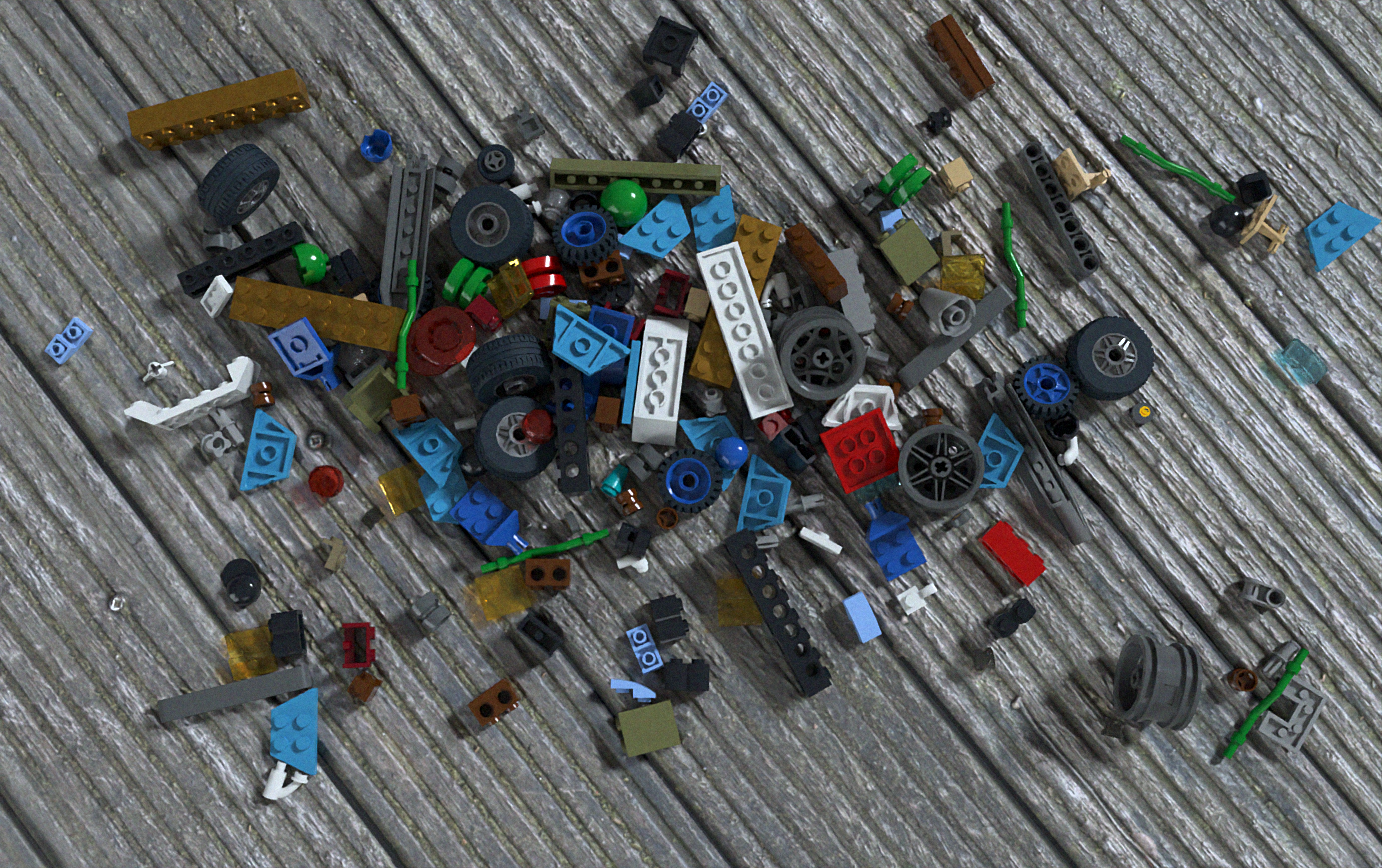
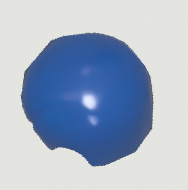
[360,129,393,163]
[714,436,748,470]

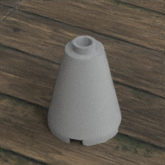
[919,288,976,337]

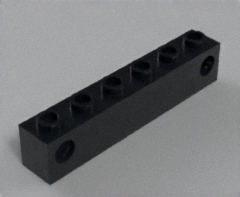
[177,221,309,299]

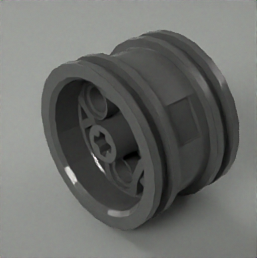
[776,306,866,400]
[1113,634,1203,731]

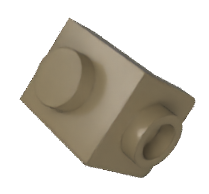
[935,228,963,262]
[322,536,348,571]

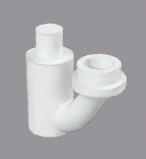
[509,182,543,216]
[759,272,792,309]
[263,761,308,800]

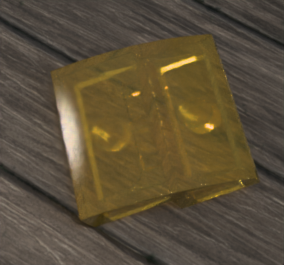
[940,253,986,299]
[486,257,534,319]
[377,460,426,516]
[474,565,532,621]
[716,579,763,627]
[224,625,278,681]

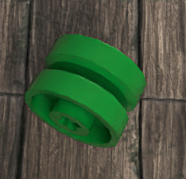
[878,153,932,208]
[442,257,493,310]

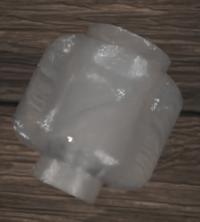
[541,188,570,220]

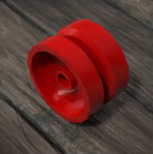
[514,256,567,300]

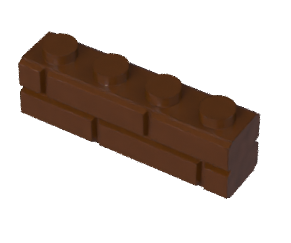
[927,14,996,101]
[784,222,848,304]

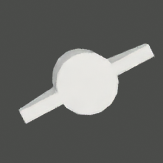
[143,361,175,382]

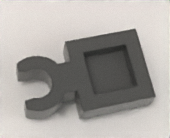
[513,102,545,142]

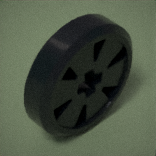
[588,266,635,310]

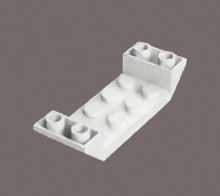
[632,315,690,446]
[124,356,262,431]

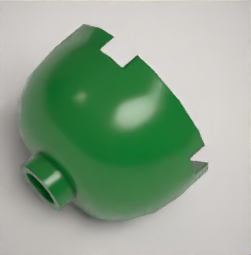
[292,243,330,287]

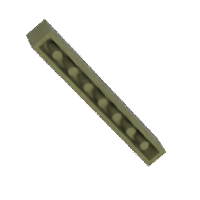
[550,158,721,196]

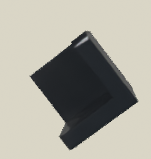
[629,74,667,109]
[1237,170,1272,205]

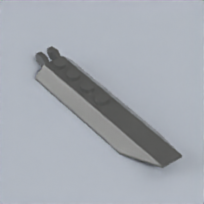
[380,153,436,337]
[977,372,1093,546]

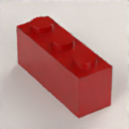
[977,520,1046,587]

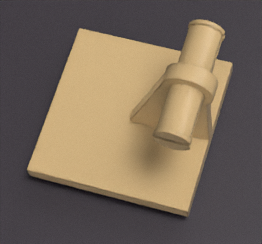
[1050,147,1111,202]
[1239,194,1290,254]

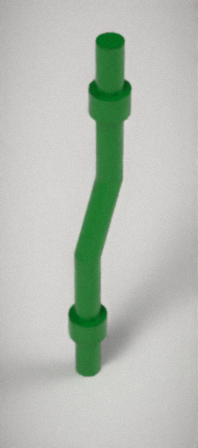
[1119,135,1235,204]
[1000,202,1028,328]
[395,260,418,389]
[480,528,609,574]
[1222,647,1309,759]

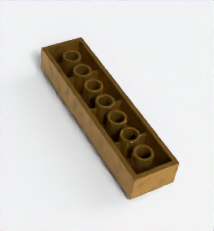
[127,68,311,151]
[686,213,782,391]
[229,276,407,353]

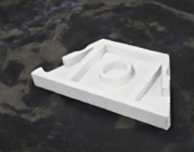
[821,384,902,431]

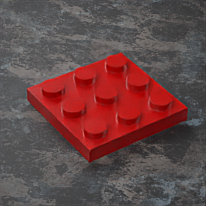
[819,407,900,494]

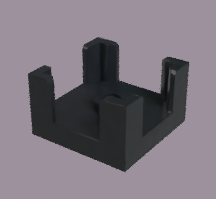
[642,15,698,78]

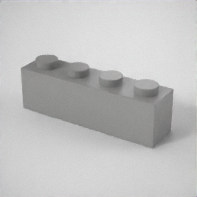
[827,247,877,336]

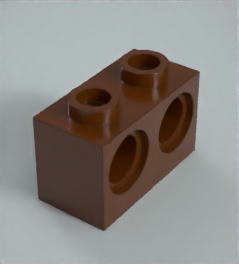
[578,249,626,291]
[389,393,429,427]
[594,396,623,433]
[525,559,572,590]
[467,677,521,727]

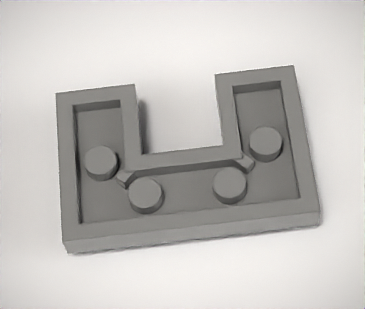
[1255,675,1329,754]

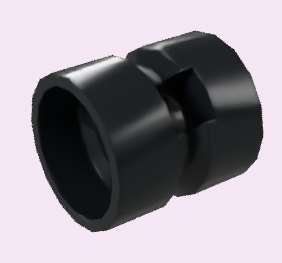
[614,522,652,558]

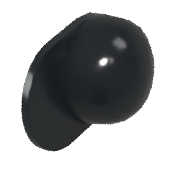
[223,558,261,606]

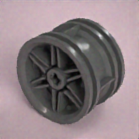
[898,424,985,513]

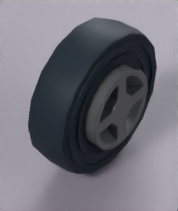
[477,144,515,183]

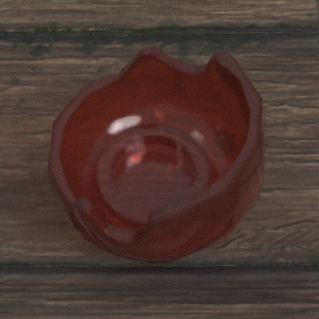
[521,409,556,445]
[308,465,345,498]

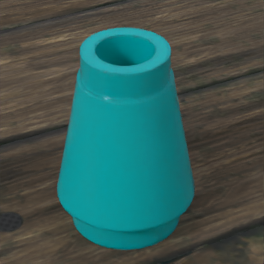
[600,464,629,498]

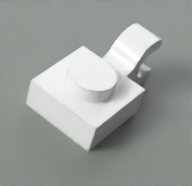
[896,583,937,615]

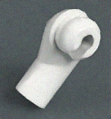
[1057,436,1079,466]
[616,554,648,573]

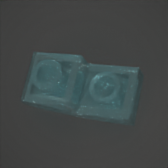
[1281,338,1329,385]
[853,473,901,504]

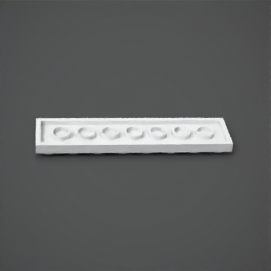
[695,241,794,420]

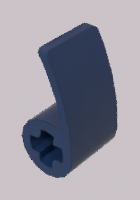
[601,357,625,389]

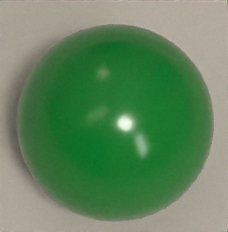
[600,179,648,228]

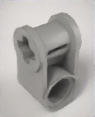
[1238,577,1286,608]

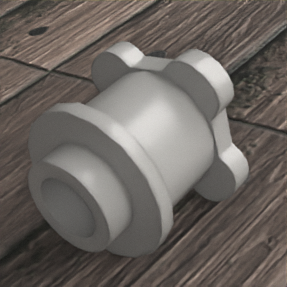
[702,388,727,417]
[200,431,231,457]

